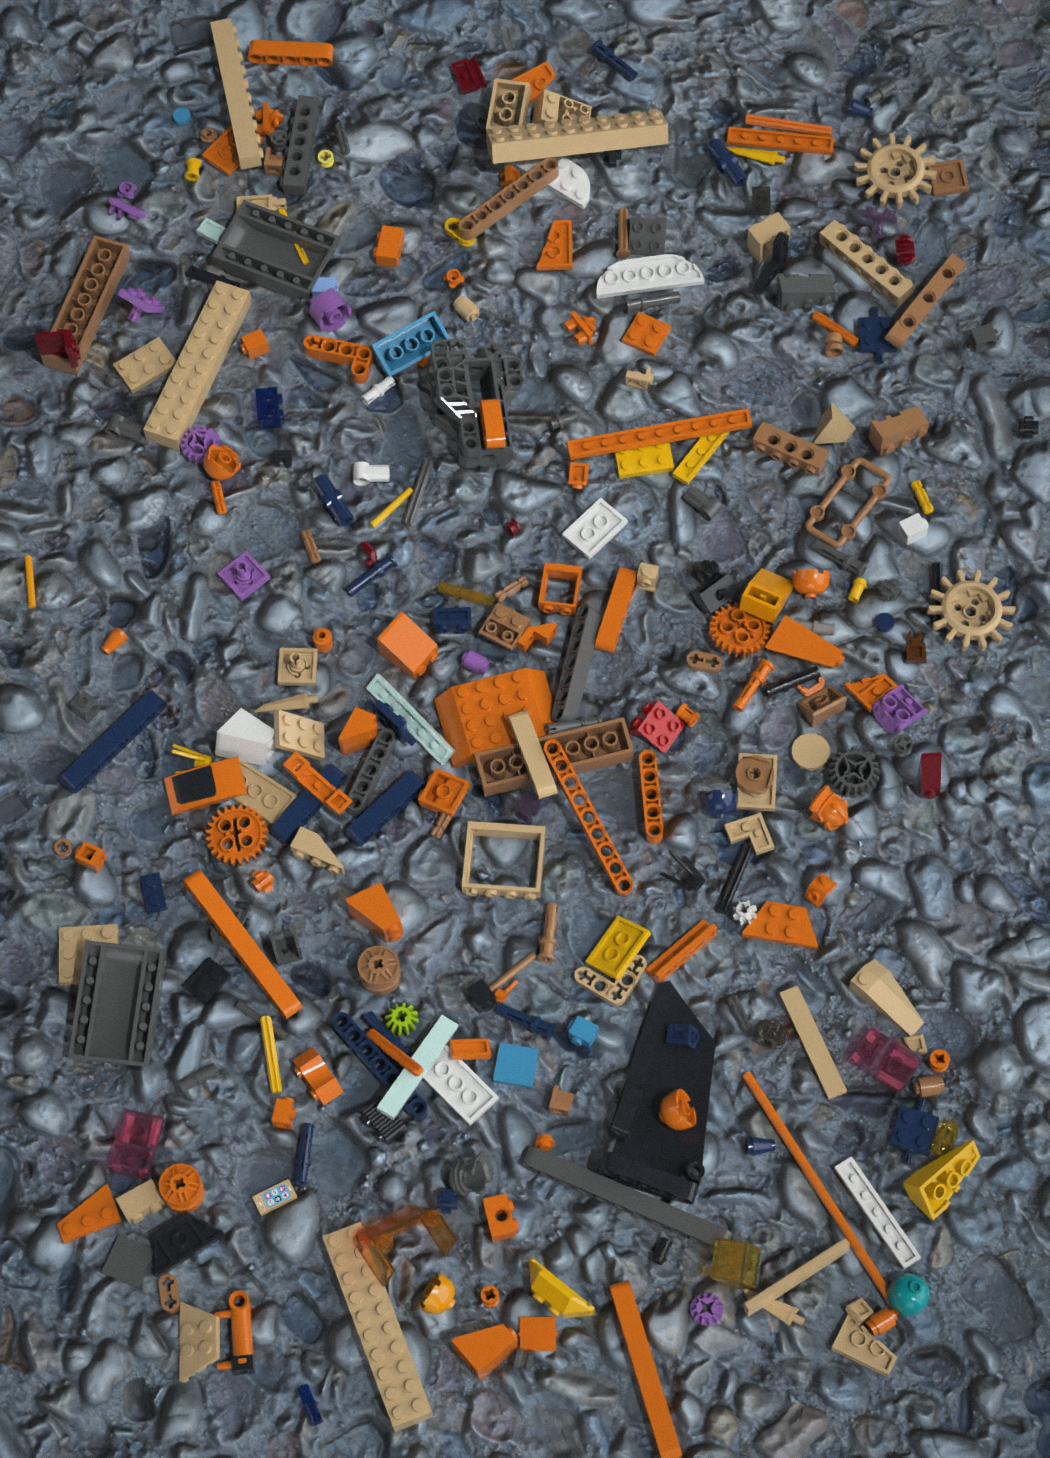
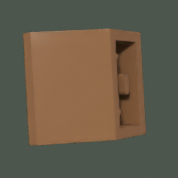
[479,603,531,651]

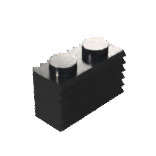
[362,1096,407,1145]

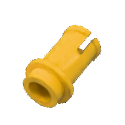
[847,577,867,603]

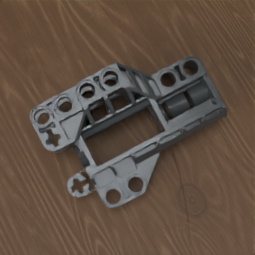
[427,339,524,468]

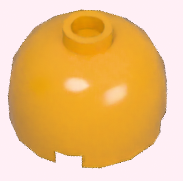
[417,1272,456,1315]

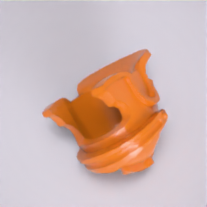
[809,785,850,831]

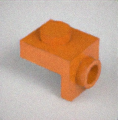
[568,462,589,489]
[804,873,837,907]

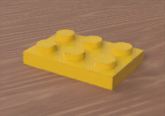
[615,443,674,479]
[585,915,651,980]

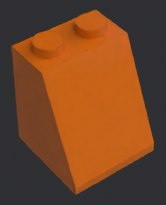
[377,611,439,680]
[345,882,404,943]
[451,1324,518,1381]

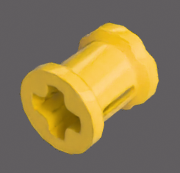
[184,158,202,182]

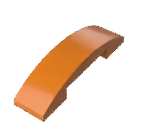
[283,751,353,815]

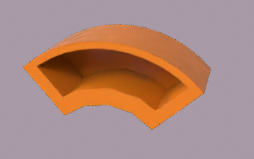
[293,1047,343,1105]

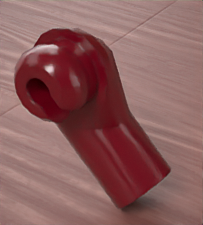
[360,541,378,568]

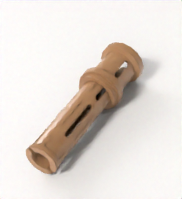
[537,903,559,963]

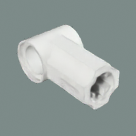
[353,462,390,486]

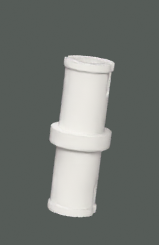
[360,376,396,406]

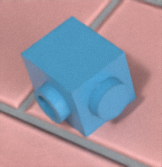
[567,1015,599,1049]

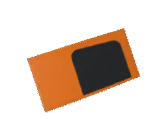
[164,756,247,816]

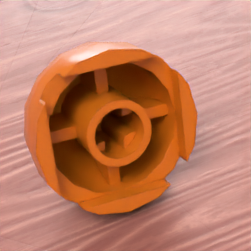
[203,444,241,481]
[792,569,830,598]
[659,1089,696,1130]

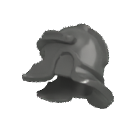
[448,1151,494,1196]

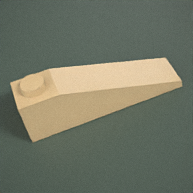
[849,959,924,1036]

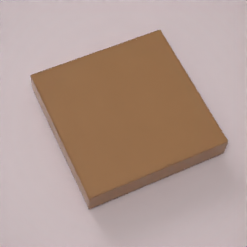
[926,159,969,197]

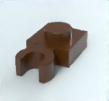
[906,631,927,664]

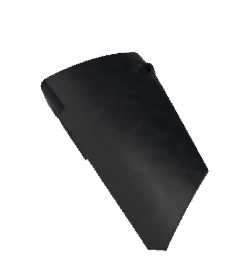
[596,980,716,1204]

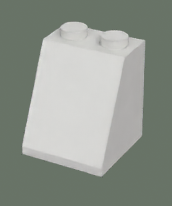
[215,708,276,766]

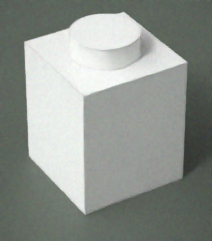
[898,513,929,545]

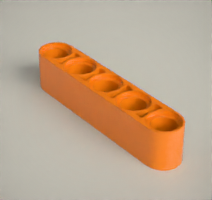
[247,40,334,67]
[595,567,638,653]
[639,750,663,844]

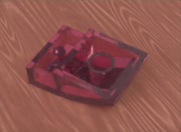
[847,1026,923,1093]
[108,1109,164,1181]

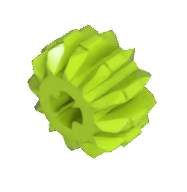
[385,1002,419,1037]

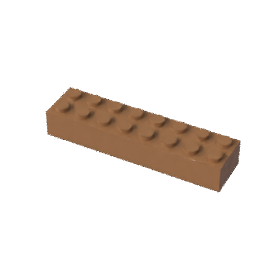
[40,235,131,375]
[474,717,634,797]

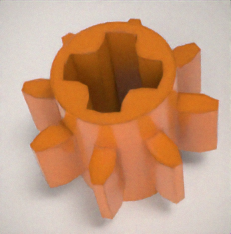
[250,869,275,894]

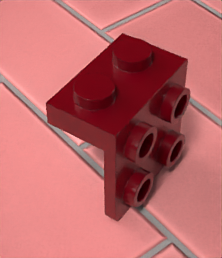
[35,329,81,368]

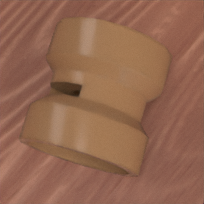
[824,332,844,357]

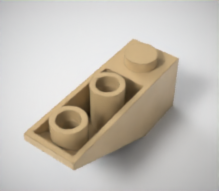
[290,827,345,876]

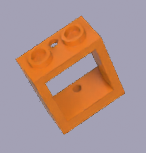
[538,562,582,616]

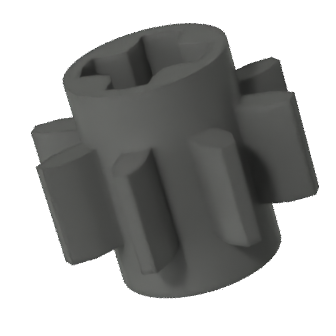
[879,578,902,602]

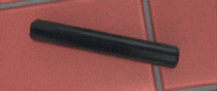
[932,562,944,632]
[717,843,753,915]

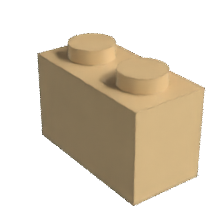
[116,1179,165,1224]

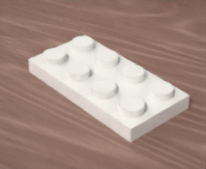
[423,1045,499,1126]

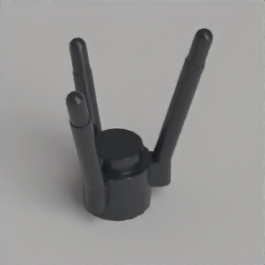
[661,850,706,892]

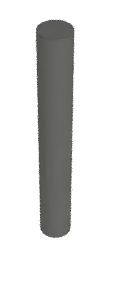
[236,1001,288,1040]

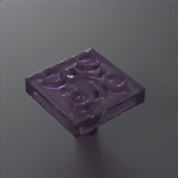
[861,206,899,238]

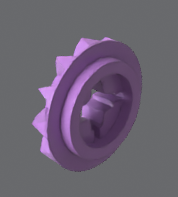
[690,1292,723,1326]

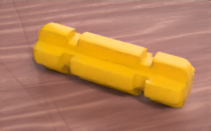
[911,480,933,515]

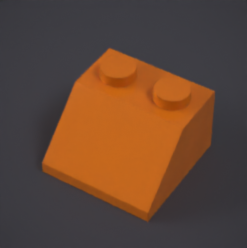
[338,706,379,755]

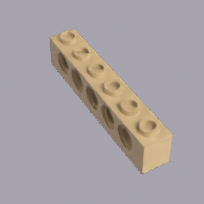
[819,219,914,308]

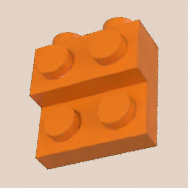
[418,768,471,817]

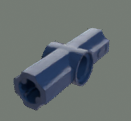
[706,138,748,187]
[313,474,354,527]

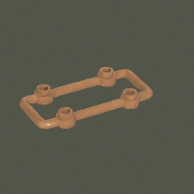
[805,457,892,548]

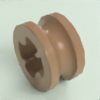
[54,839,73,858]

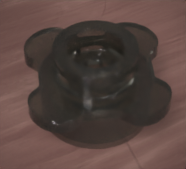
[968,714,991,736]

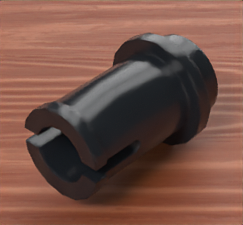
[651,1237,673,1265]

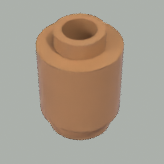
[914,1075,945,1098]

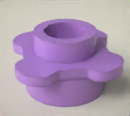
[117,181,137,199]

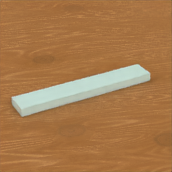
[366,674,456,765]
[376,1015,459,1120]

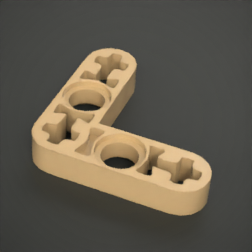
[574,955,647,1007]

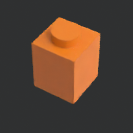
[240,328,270,360]

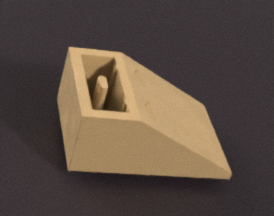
[532,89,592,124]

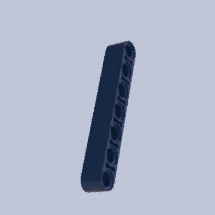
[59,690,167,794]
[332,1012,428,1122]

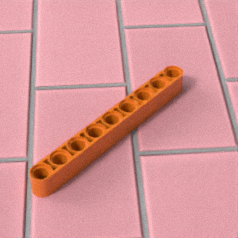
[543,739,633,897]
[182,869,302,1020]
[609,1280,682,1458]

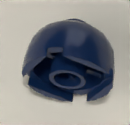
[700,789,738,819]

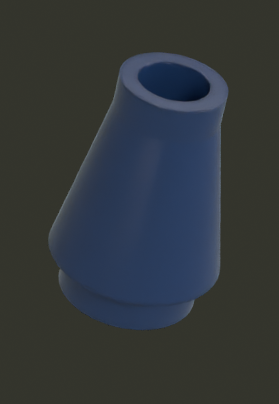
[846,99,873,118]
[745,1136,775,1156]

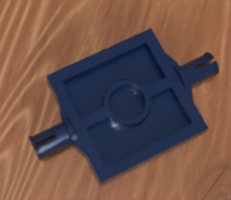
[857,307,897,364]
[365,699,417,746]
[890,1098,939,1165]

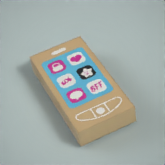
[252,1179,298,1216]

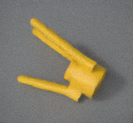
[172,744,212,774]

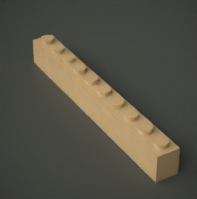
[210,18,264,170]

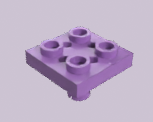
[118,287,165,323]
[218,551,271,601]

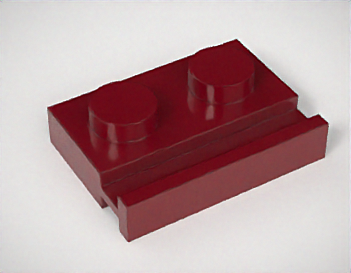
[451,56,487,95]

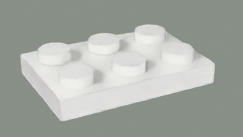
[562,498,628,560]

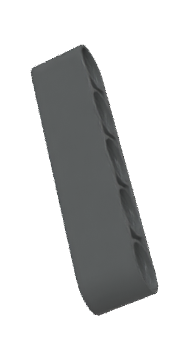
[347,728,396,817]

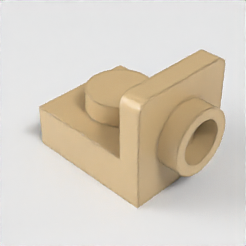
[626,366,654,391]

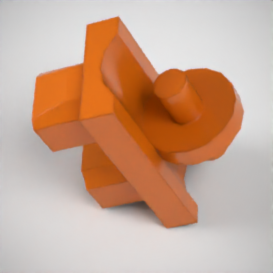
[255,102,284,138]
[564,310,596,346]

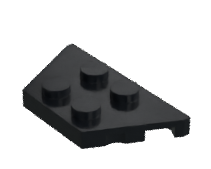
[152,1211,225,1278]

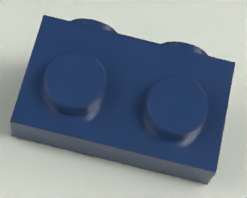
[433,607,472,634]

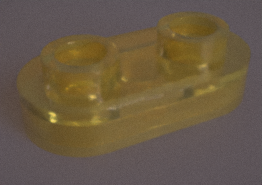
[932,1120,959,1159]

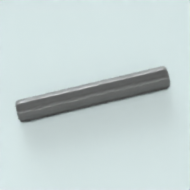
[403,459,433,526]

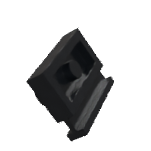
[183,957,231,1005]

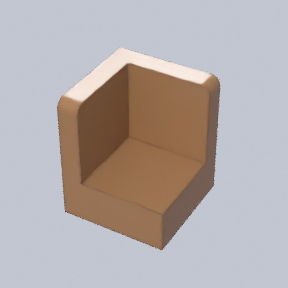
[264,147,286,175]
[549,1085,574,1117]

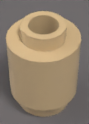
[453,296,480,322]

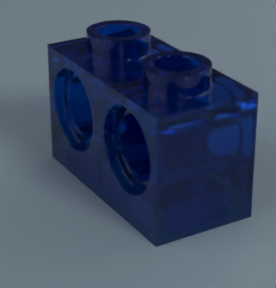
[255,387,284,430]

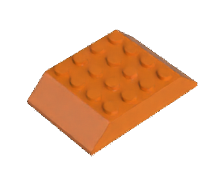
[434,668,556,768]

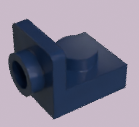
[666,1024,699,1049]

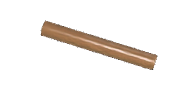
[488,951,537,993]

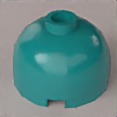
[887,1273,930,1317]

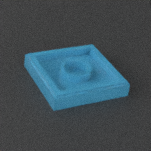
[493,1043,539,1089]

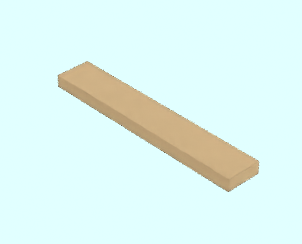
[779,985,847,1100]
[744,1238,850,1317]

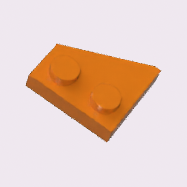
[844,673,898,712]

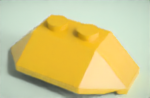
[528,1257,595,1319]

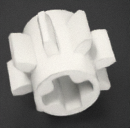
[733,900,757,925]

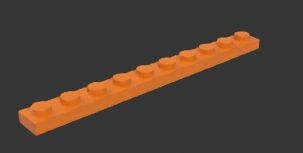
[567,408,752,460]

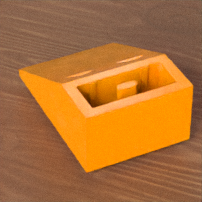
[739,568,794,624]

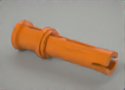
[732,658,775,712]

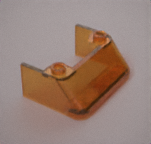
[353,1204,457,1287]

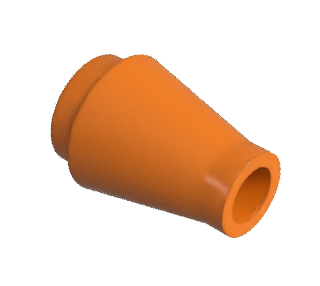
[101,627,128,655]

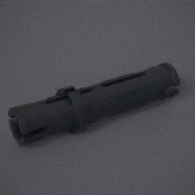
[187,265,240,288]
[764,666,821,698]

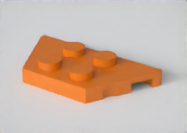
[742,901,818,950]

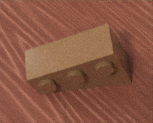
[869,406,929,456]

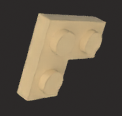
[724,813,774,855]

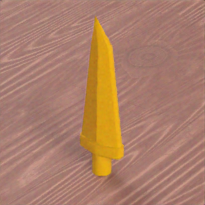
[726,147,786,165]

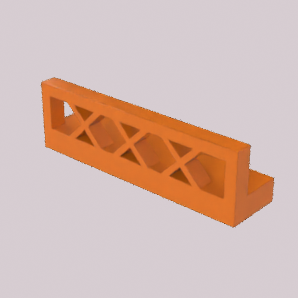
[645,919,717,984]

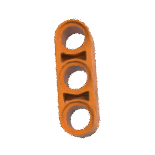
[479,399,505,449]

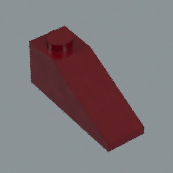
[917,752,942,799]

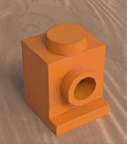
[75,841,107,873]
[271,1097,296,1130]

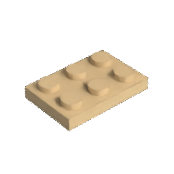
[113,337,177,394]
[274,710,325,761]
[736,753,778,812]

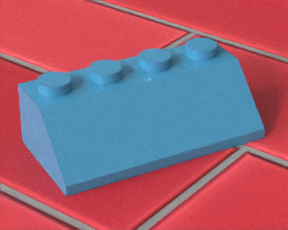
[370,311,450,377]

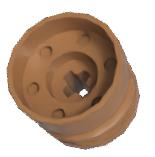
[358,946,401,995]

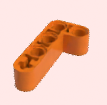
[303,335,374,384]

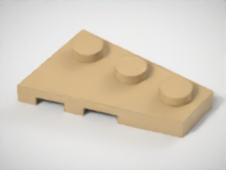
[831,1314,897,1378]

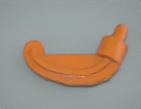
[797,677,825,697]

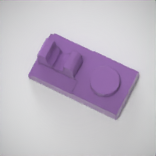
[108,197,147,220]

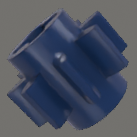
[436,1189,458,1215]

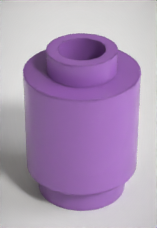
[461,650,491,675]

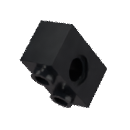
[692,572,740,614]

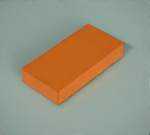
[448,1038,491,1060]

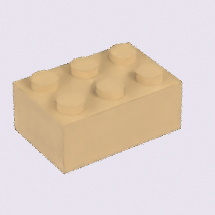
[486,78,532,130]

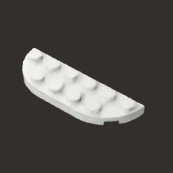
[506,156,590,209]
[596,254,704,299]

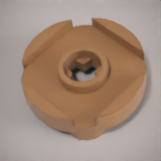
[735,755,774,794]

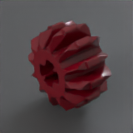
[895,234,915,265]

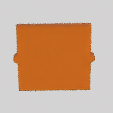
[518,1316,558,1352]

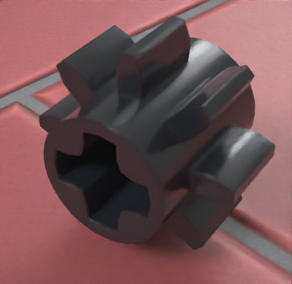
[1019,416,1039,439]
[697,560,720,583]

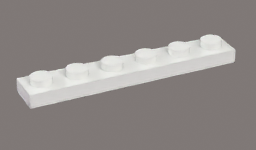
[834,1156,921,1270]

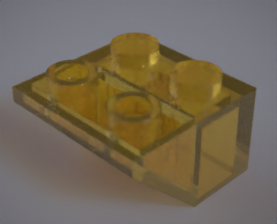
[710,1238,761,1290]

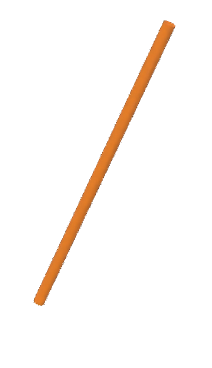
[742,1071,901,1315]

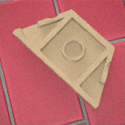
[179,1302,220,1383]

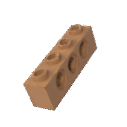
[752,421,829,477]

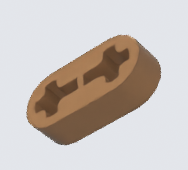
[687,651,722,674]
[159,1274,181,1314]

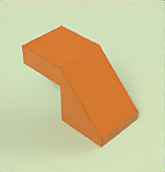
[517,622,558,653]

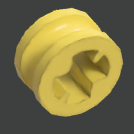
[318,150,334,168]

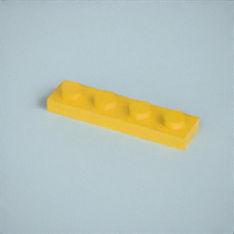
[672,432,730,486]

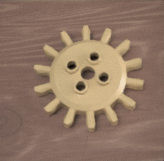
[854,133,937,209]
[927,569,1016,652]

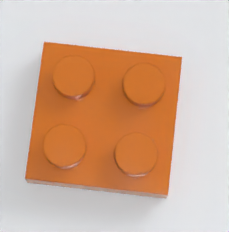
[622,311,671,357]

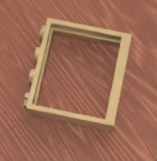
[462,821,546,900]

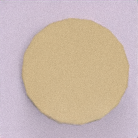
[791,733,830,771]

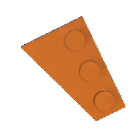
[536,220,573,271]
[57,1183,122,1244]

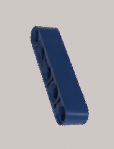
[270,764,347,844]
[345,770,427,847]

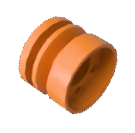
[159,1163,205,1214]

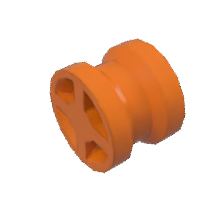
[929,1049,950,1073]

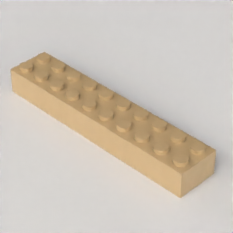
[486,109,668,164]
[143,280,252,451]
[322,1222,434,1432]

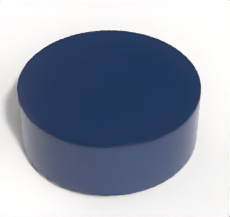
[875,613,895,633]

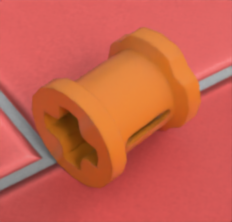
[675,703,701,728]
[481,1285,500,1308]

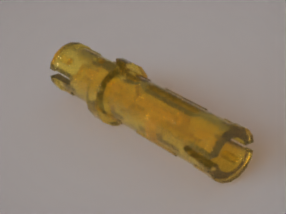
[438,581,495,608]

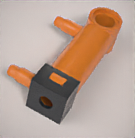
[214,1290,255,1375]

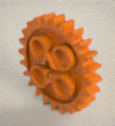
[709,603,771,658]
[205,804,269,866]

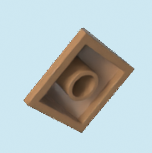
[797,685,847,727]

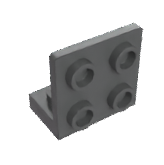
[629,217,667,255]

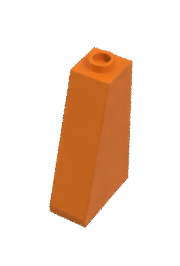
[765,615,845,669]

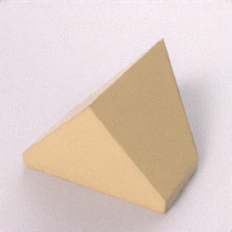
[813,403,856,444]

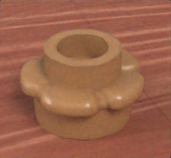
[200,128,217,145]

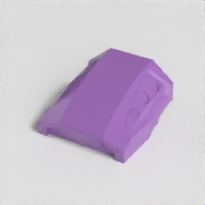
[872,684,928,735]

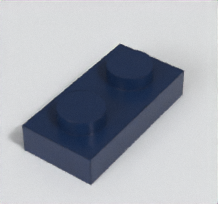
[140,872,167,915]

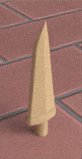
[254,692,319,712]
[741,1287,805,1326]

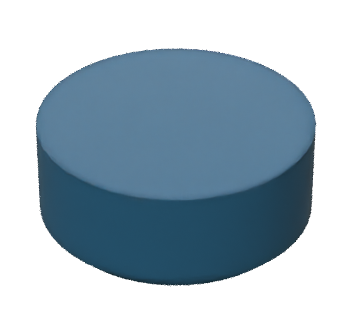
[173,108,191,126]

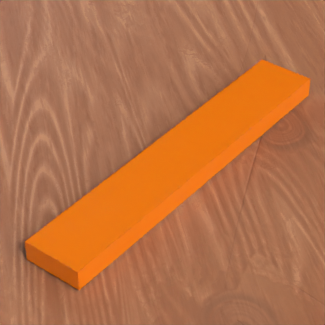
[726,126,834,155]

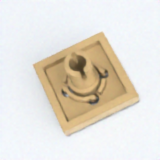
[278,648,318,686]

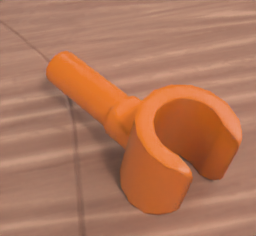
[495,980,518,1002]

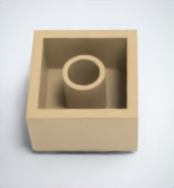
[747,212,790,263]

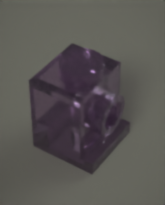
[514,790,543,825]

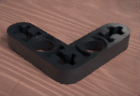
[753,231,789,295]

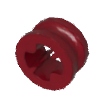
[505,518,522,537]

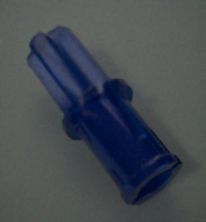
[298,1384,323,1427]

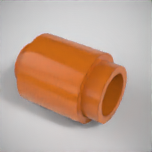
[313,628,333,653]
[865,1307,898,1336]

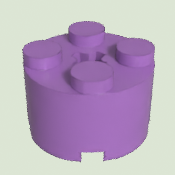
[309,288,351,332]

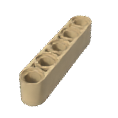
[508,710,558,800]

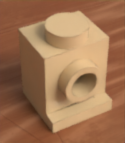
[636,562,659,592]

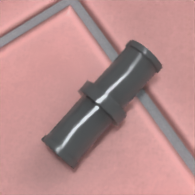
[863,79,897,107]
[178,1063,219,1093]

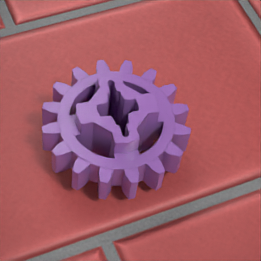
[180,425,221,464]

